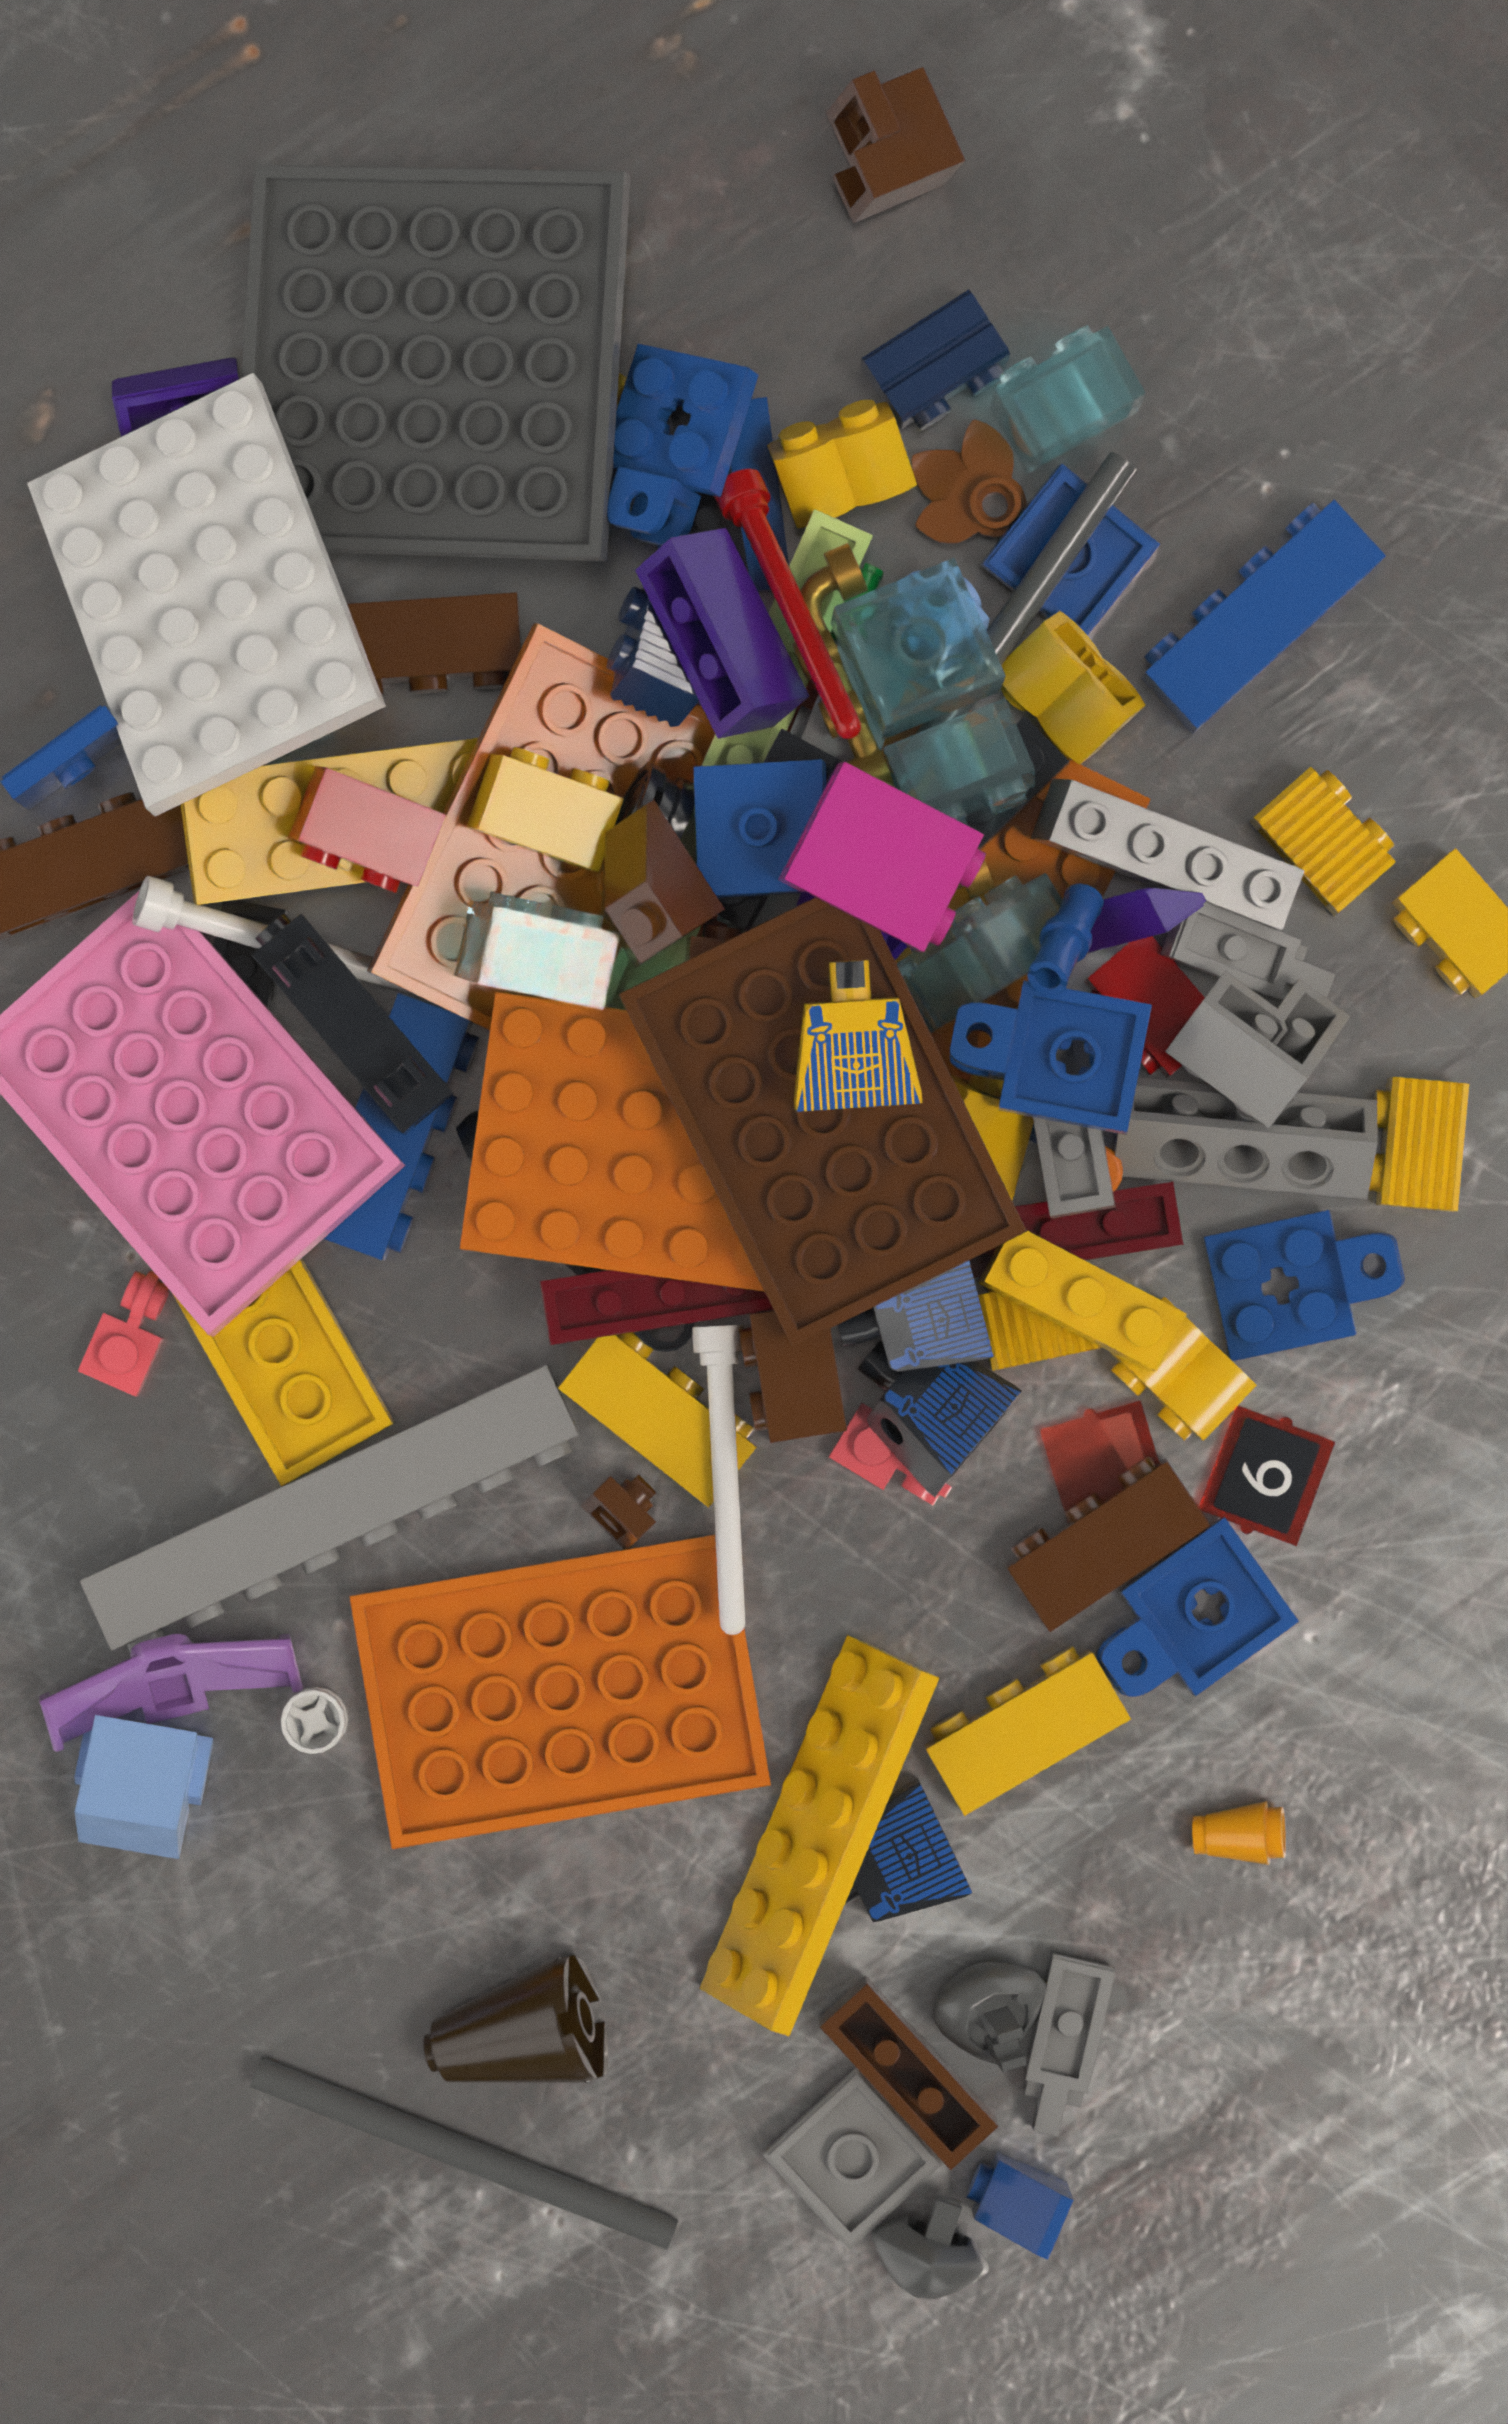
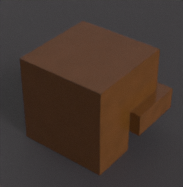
[826,67,966,223]

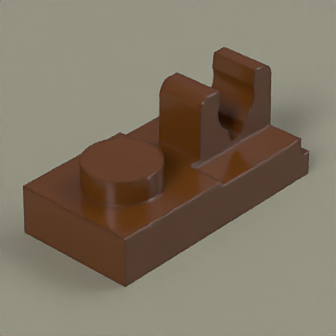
[580,1475,657,1549]

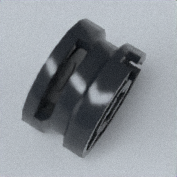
[615,762,695,839]

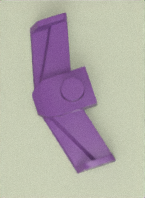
[39,1634,303,1752]

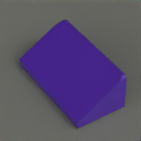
[112,357,241,437]
[1089,888,1206,953]

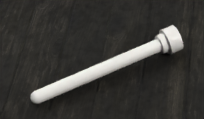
[132,876,419,997]
[692,1325,745,1635]

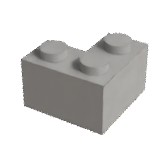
[1165,971,1351,1128]

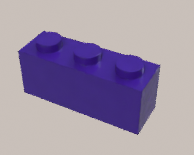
[635,528,809,739]

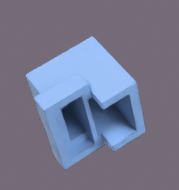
[74,1715,213,1859]

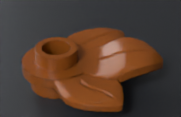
[911,419,1027,544]

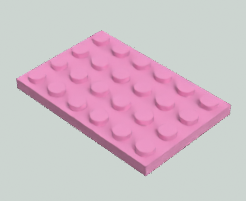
[0,890,406,1337]

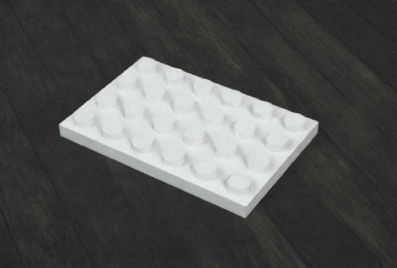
[27,373,386,816]

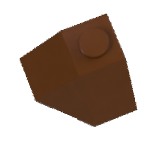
[600,800,725,968]

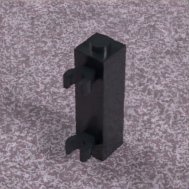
[252,914,455,1135]

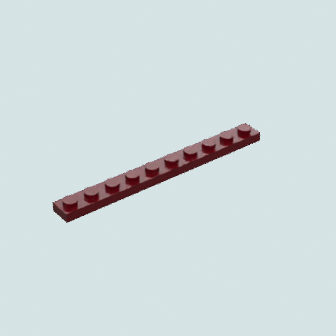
[539,1181,1184,1346]

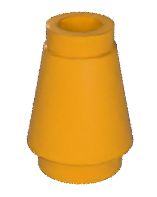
[1192,1801,1286,1865]

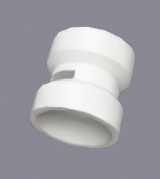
[281,1686,349,1754]

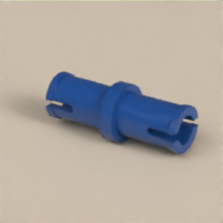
[1027,883,1104,995]

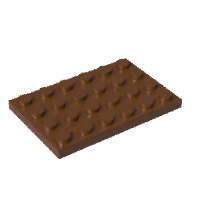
[619,897,1027,1347]

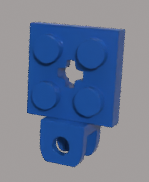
[607,343,759,546]
[949,980,1152,1135]
[1204,1210,1405,1361]
[1095,1517,1299,1697]

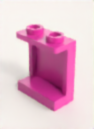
[778,762,986,952]

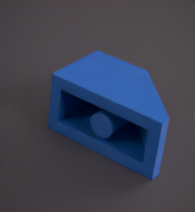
[966,2152,1074,2260]

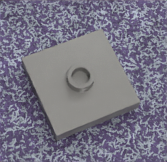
[763,2067,944,2250]

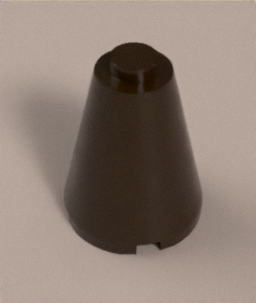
[423,1955,608,2083]

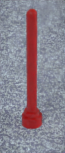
[714,469,861,739]

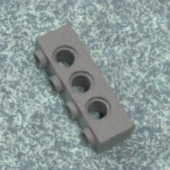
[1030,779,1305,930]
[1113,1077,1378,1200]

